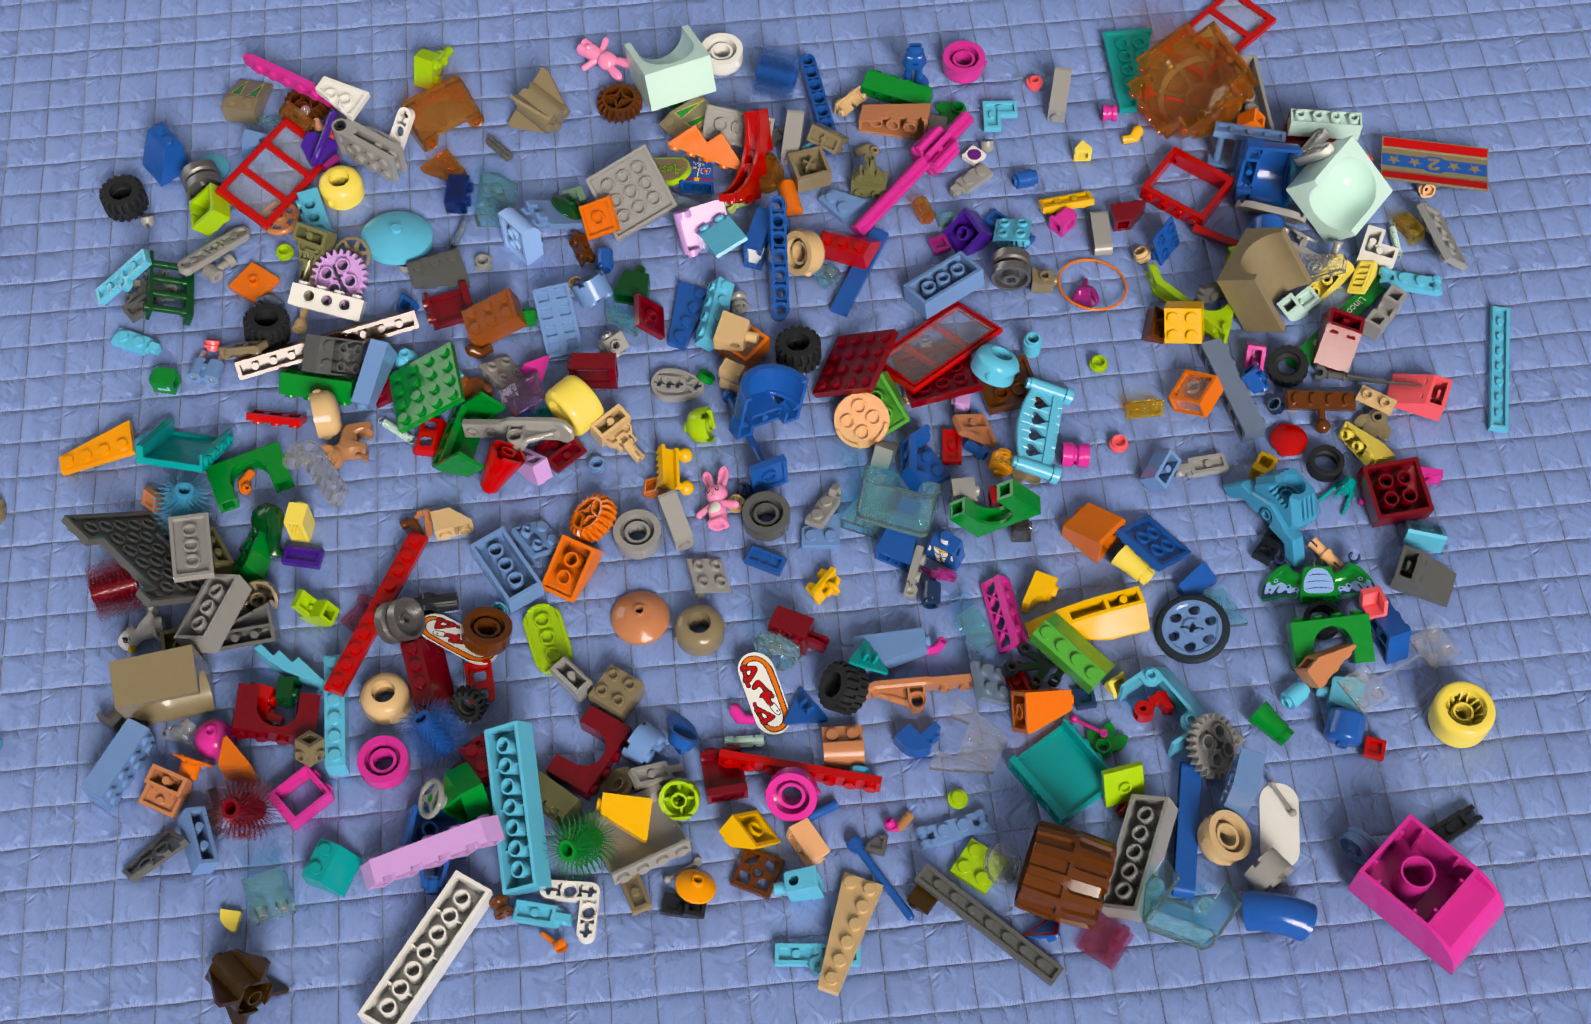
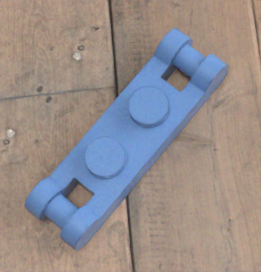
[915,809,992,850]

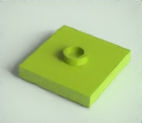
[1101,761,1145,808]

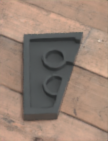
[121,827,190,883]

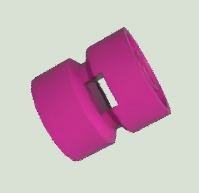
[1061,442,1090,468]

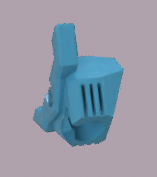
[1222,468,1321,568]

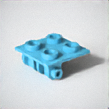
[993,218,1032,247]

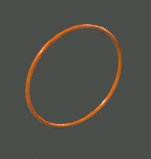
[1057,258,1128,311]

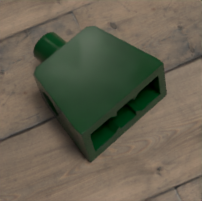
[613,265,650,306]

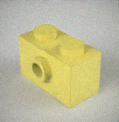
[283,501,315,543]

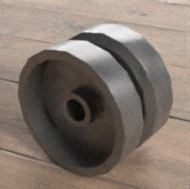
[180,159,223,200]
[991,247,1031,290]
[374,597,425,645]

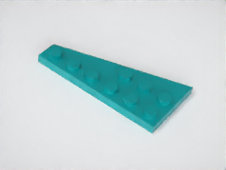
[1102,28,1152,114]

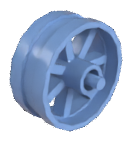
[1338,826,1378,865]

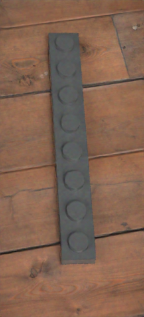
[914,863,1064,987]

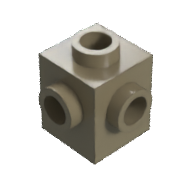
[295,730,325,767]

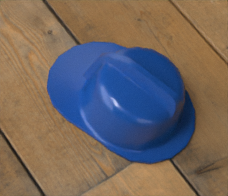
[667,714,701,755]

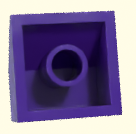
[942,208,994,256]

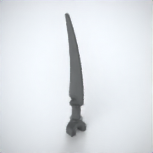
[1314,365,1422,386]

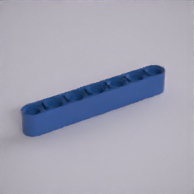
[800,54,836,154]
[767,195,790,322]
[1172,762,1202,899]

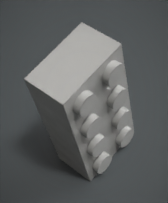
[174,574,252,654]

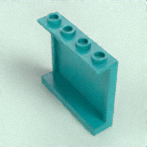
[135,418,234,473]
[1007,718,1112,826]

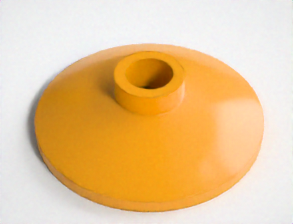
[675,869,716,904]

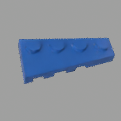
[668,281,707,351]

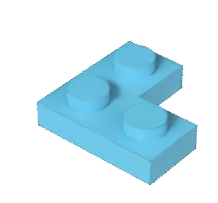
[982,101,1018,132]

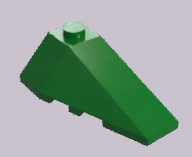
[231,527,270,583]

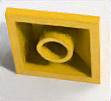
[719,810,781,849]

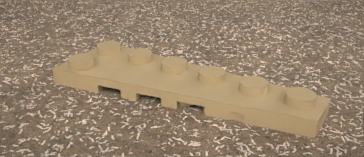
[818,872,883,997]

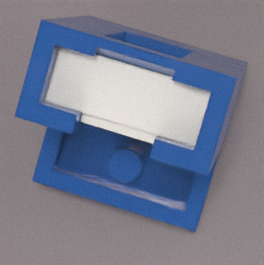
[743,207,790,271]

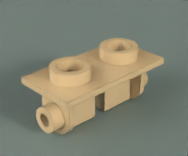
[833,86,867,117]
[1355,385,1397,416]

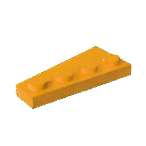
[59,420,136,476]

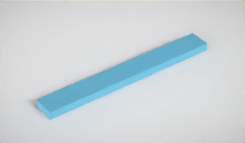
[1488,306,1510,433]

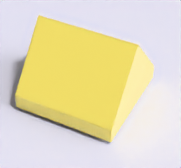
[1073,140,1092,162]
[1103,671,1127,699]

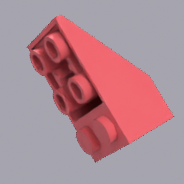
[1386,374,1453,421]

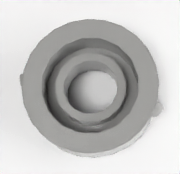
[613,509,662,560]

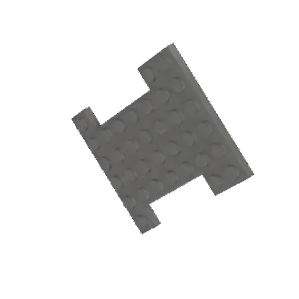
[61,511,206,607]

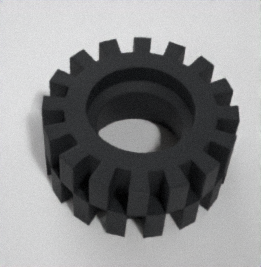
[449,684,489,724]

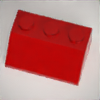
[819,230,881,270]

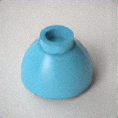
[394,348,419,370]

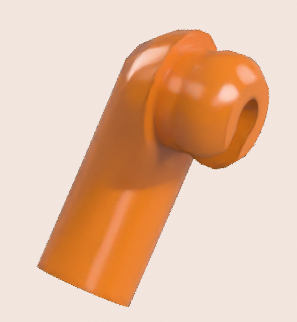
[238,469,256,495]

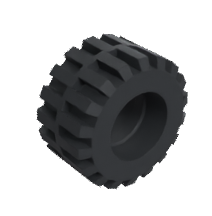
[99,174,149,222]
[243,303,291,351]
[775,325,822,374]
[818,660,869,715]

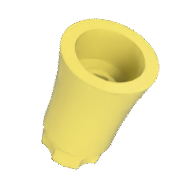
[1111,545,1156,586]

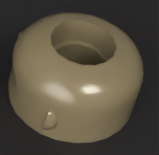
[674,604,726,656]

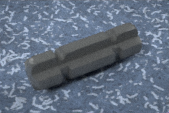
[485,136,513,162]

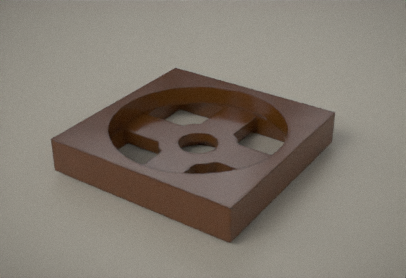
[730,849,785,900]

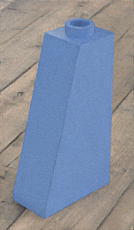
[351,339,397,411]
[853,627,931,677]

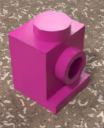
[1048,206,1077,237]

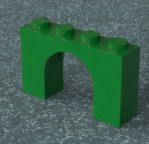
[205,441,295,513]
[950,478,1041,537]
[1285,610,1375,670]

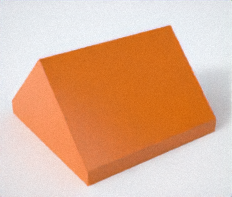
[218,735,259,782]

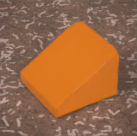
[643,476,667,498]

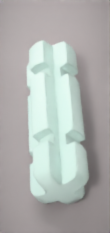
[724,735,764,748]

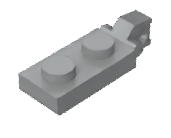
[949,162,993,198]
[1175,452,1229,478]
[804,483,842,529]
[903,545,927,600]
[628,761,684,790]

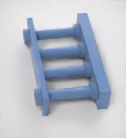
[1207,121,1286,170]

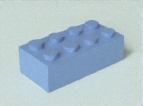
[903,251,985,319]
[469,526,545,613]
[81,718,156,811]
[1217,748,1267,821]

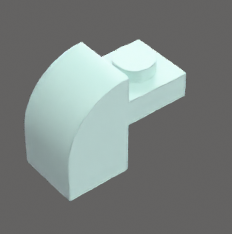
[1277,285,1322,321]

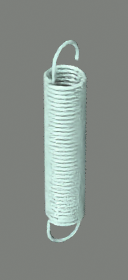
[1388,222,1402,260]
[378,418,416,444]

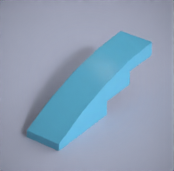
[254,644,324,692]

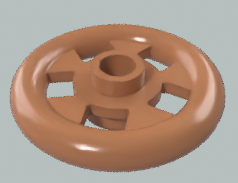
[260,201,301,236]

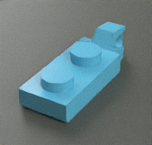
[111,328,163,356]
[512,899,573,929]

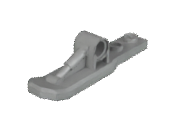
[462,417,575,452]

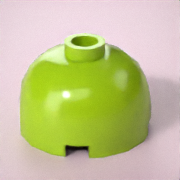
[684,406,716,444]
[658,777,701,821]

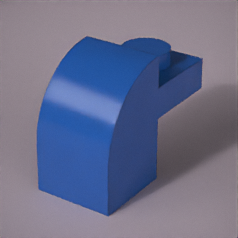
[894,722,941,758]

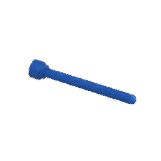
[846,835,915,921]

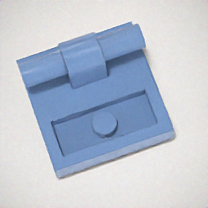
[511,519,560,567]

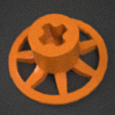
[171,752,215,781]

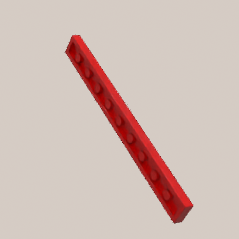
[324,531,428,697]

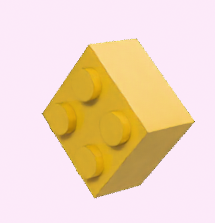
[1164,301,1204,344]

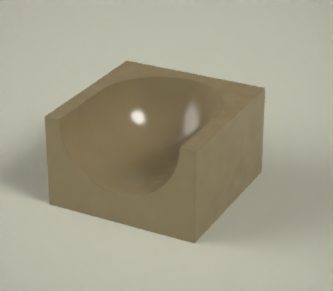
[109,644,216,726]

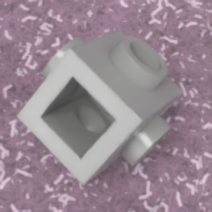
[597,330,630,358]

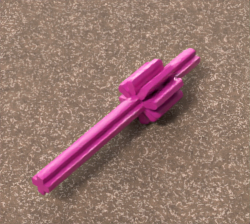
[851,111,974,237]

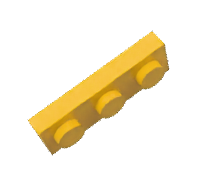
[1038,191,1094,214]

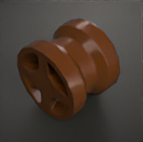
[489,895,514,920]

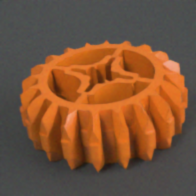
[569,493,618,544]

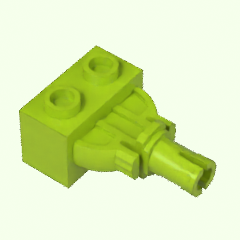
[414,46,454,91]

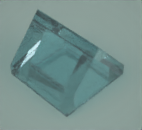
[934,210,956,228]

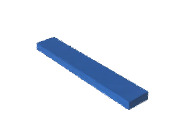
[830,227,889,317]

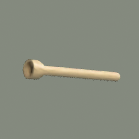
[292,262,320,334]

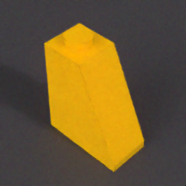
[596,792,653,843]

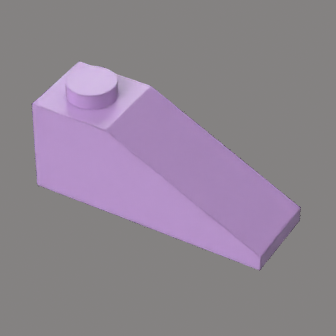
[517,448,553,486]

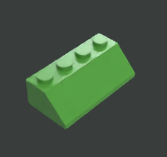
[1029,612,1115,694]

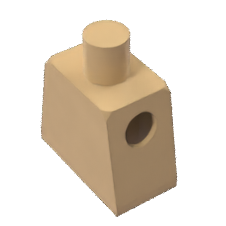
[713,310,759,351]

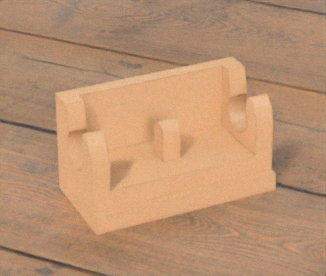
[785,817,830,867]

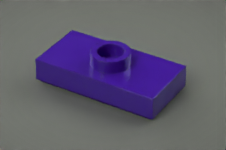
[281,545,325,570]

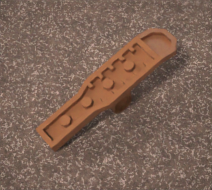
[866,673,974,714]

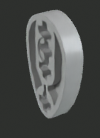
[651,368,705,403]

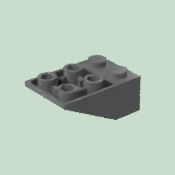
[301,333,364,378]
[1389,545,1457,607]

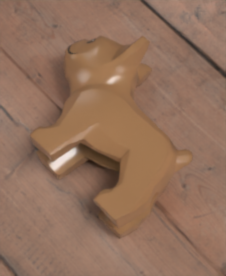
[321,421,374,469]

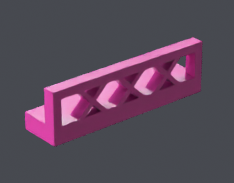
[980,574,1028,654]

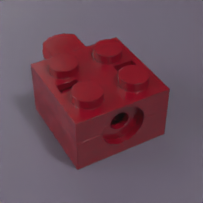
[768,605,830,656]
[450,733,490,788]

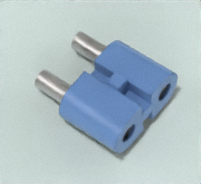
[187,350,225,385]

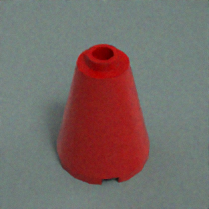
[480,440,526,494]

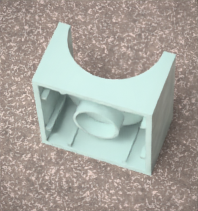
[624,25,716,111]
[1286,135,1393,244]

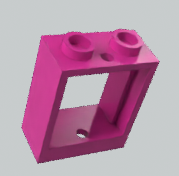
[267,765,335,831]

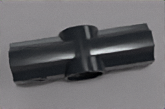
[414,592,459,616]

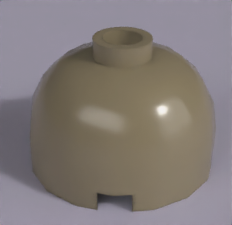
[242,579,280,614]

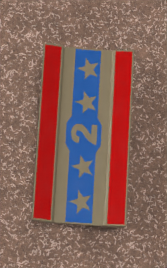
[1380,136,1489,192]

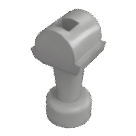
[202,253,237,283]

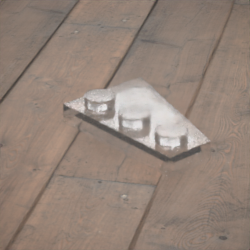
[1299,254,1348,283]

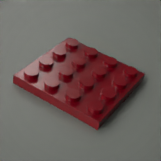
[812,329,899,398]
[892,340,984,408]

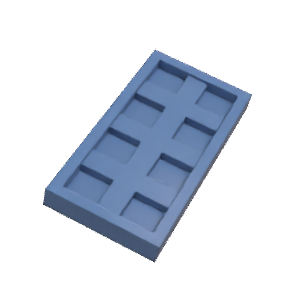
[532,282,584,360]

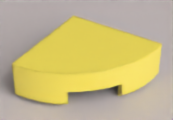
[220,909,242,934]

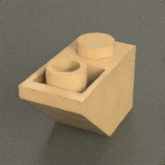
[430,507,475,541]

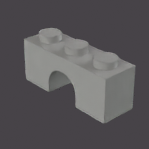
[1362,284,1408,341]

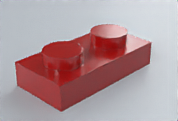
[942,429,962,465]

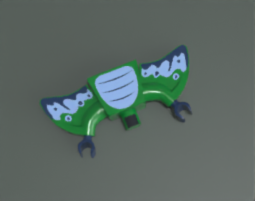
[1260,552,1375,604]

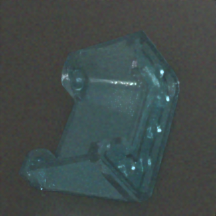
[856,464,941,538]

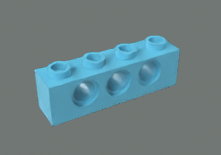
[296,187,337,253]

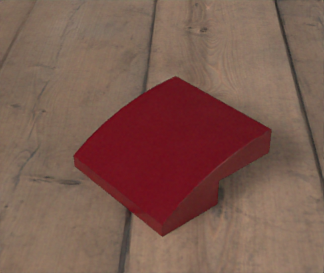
[534,438,587,474]

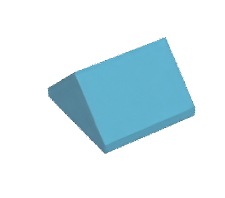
[1401,520,1448,553]

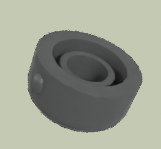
[742,491,790,541]

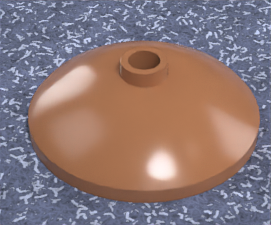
[611,591,670,645]

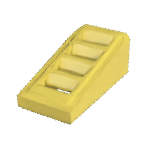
[1347,260,1378,294]

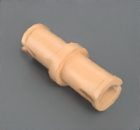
[1307,537,1345,572]

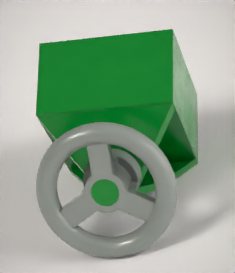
[418,762,493,823]

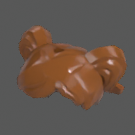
[461,376,494,400]

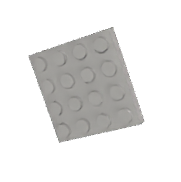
[585,144,679,242]

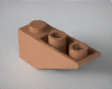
[1295,643,1357,689]

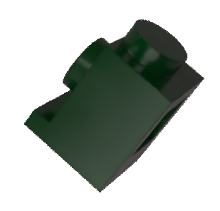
[275,676,302,709]

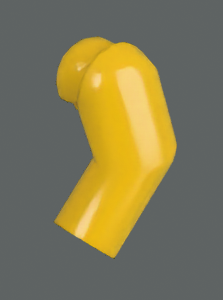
[1121,125,1143,144]

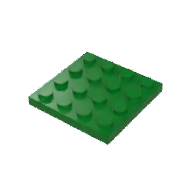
[389,342,465,434]

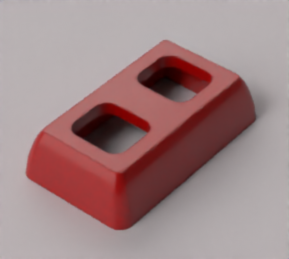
[413,418,447,457]
[464,660,495,705]

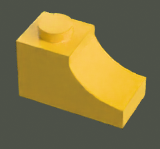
[1021,570,1059,614]

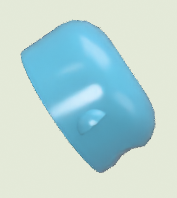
[970,343,1020,388]

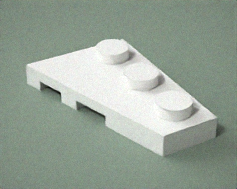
[315,76,370,122]

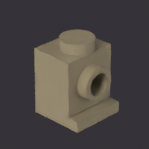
[1031,267,1057,293]

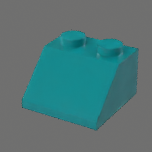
[302,838,363,898]

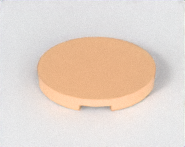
[834,393,890,449]

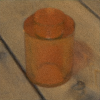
[911,196,936,224]

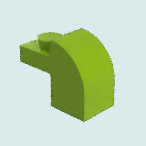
[290,589,340,627]

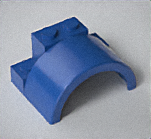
[1232,138,1302,208]
[729,363,809,440]

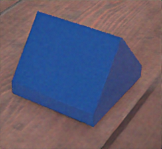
[396,293,420,313]

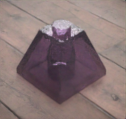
[499,370,545,416]

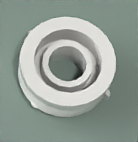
[702,33,743,76]

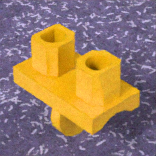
[806,566,841,605]

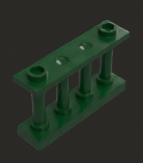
[143,250,194,326]

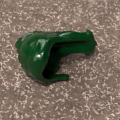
[251,503,284,558]

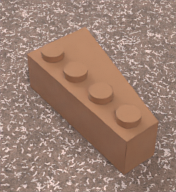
[858,103,931,140]

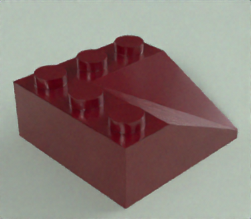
[1356,457,1434,528]

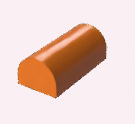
[778,179,803,216]

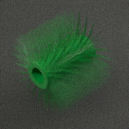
[543,808,620,880]

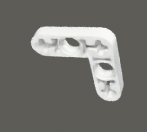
[365,107,415,151]
[1293,128,1336,166]
[539,880,601,944]

